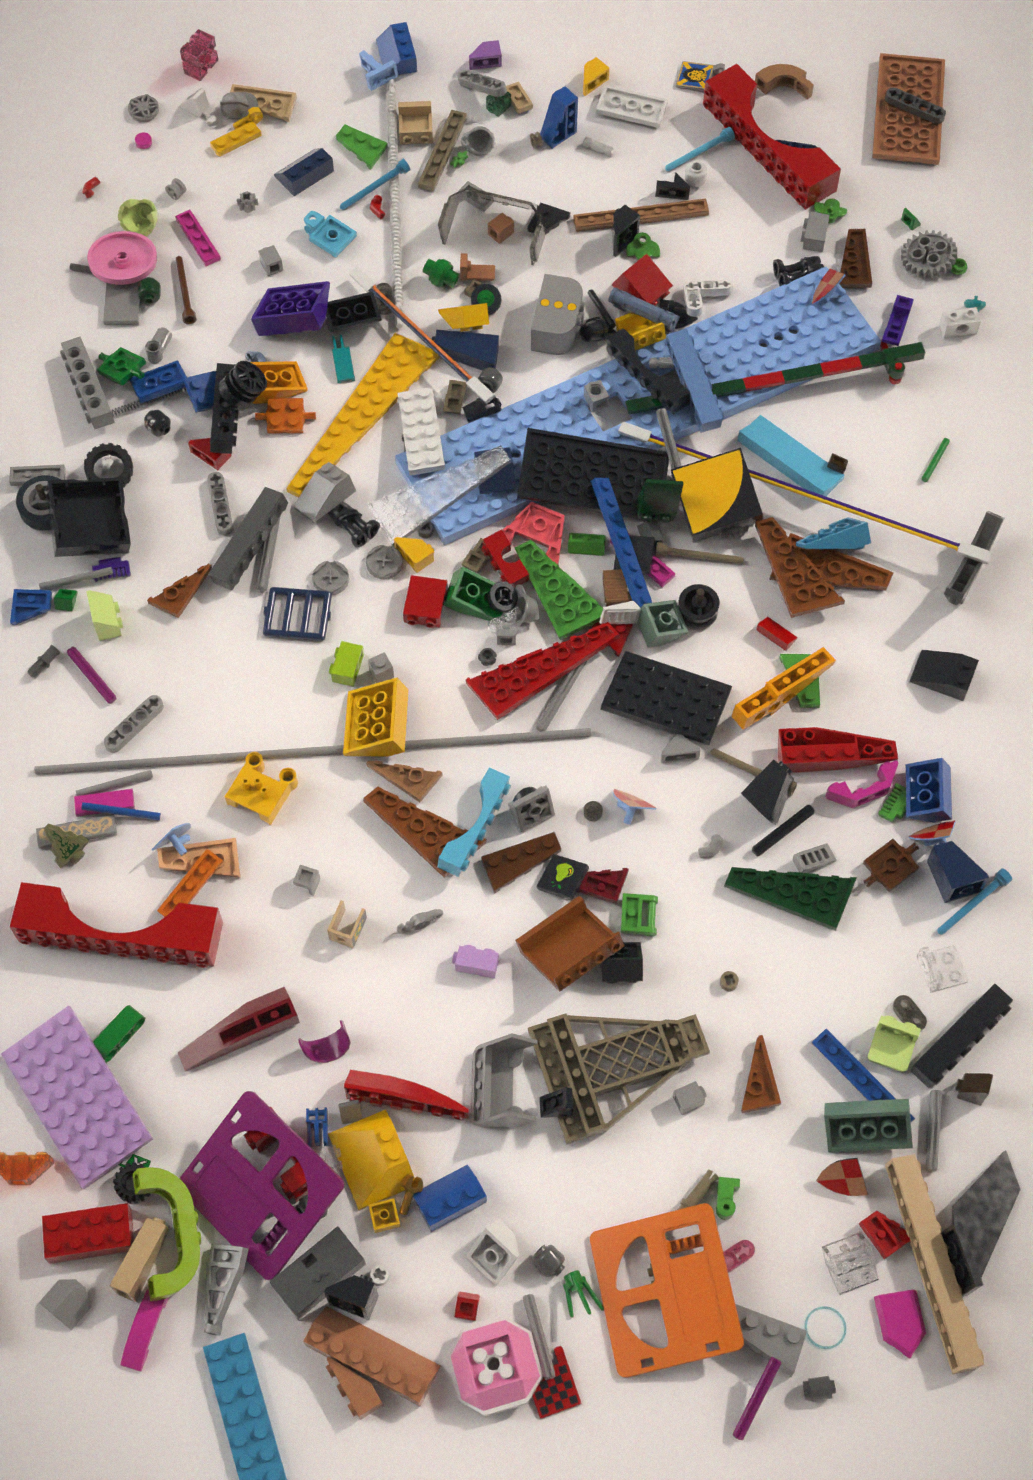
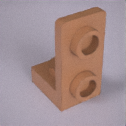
[460,253,495,281]

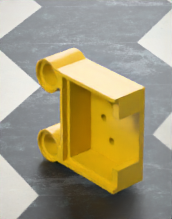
[225,752,298,825]

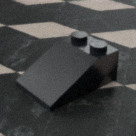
[909,650,979,701]

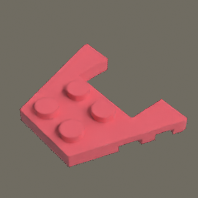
[503,501,565,565]

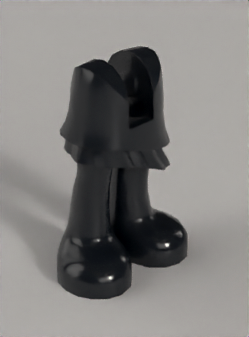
[773,256,824,286]
[328,501,380,547]

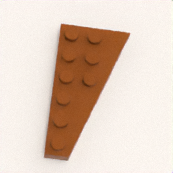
[755,517,845,618]
[769,533,894,591]
[363,787,487,878]

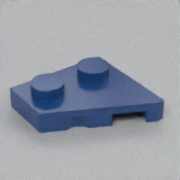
[183,371,216,413]
[10,589,52,625]

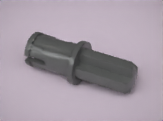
[27,645,60,678]

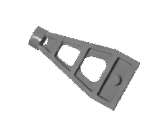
[204,1244,249,1336]

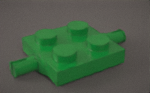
[97,347,146,386]

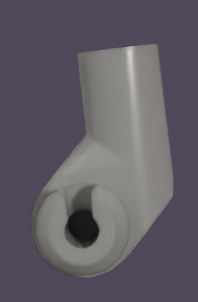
[698,834,723,858]

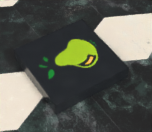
[536,854,589,901]

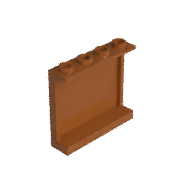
[515,896,624,992]

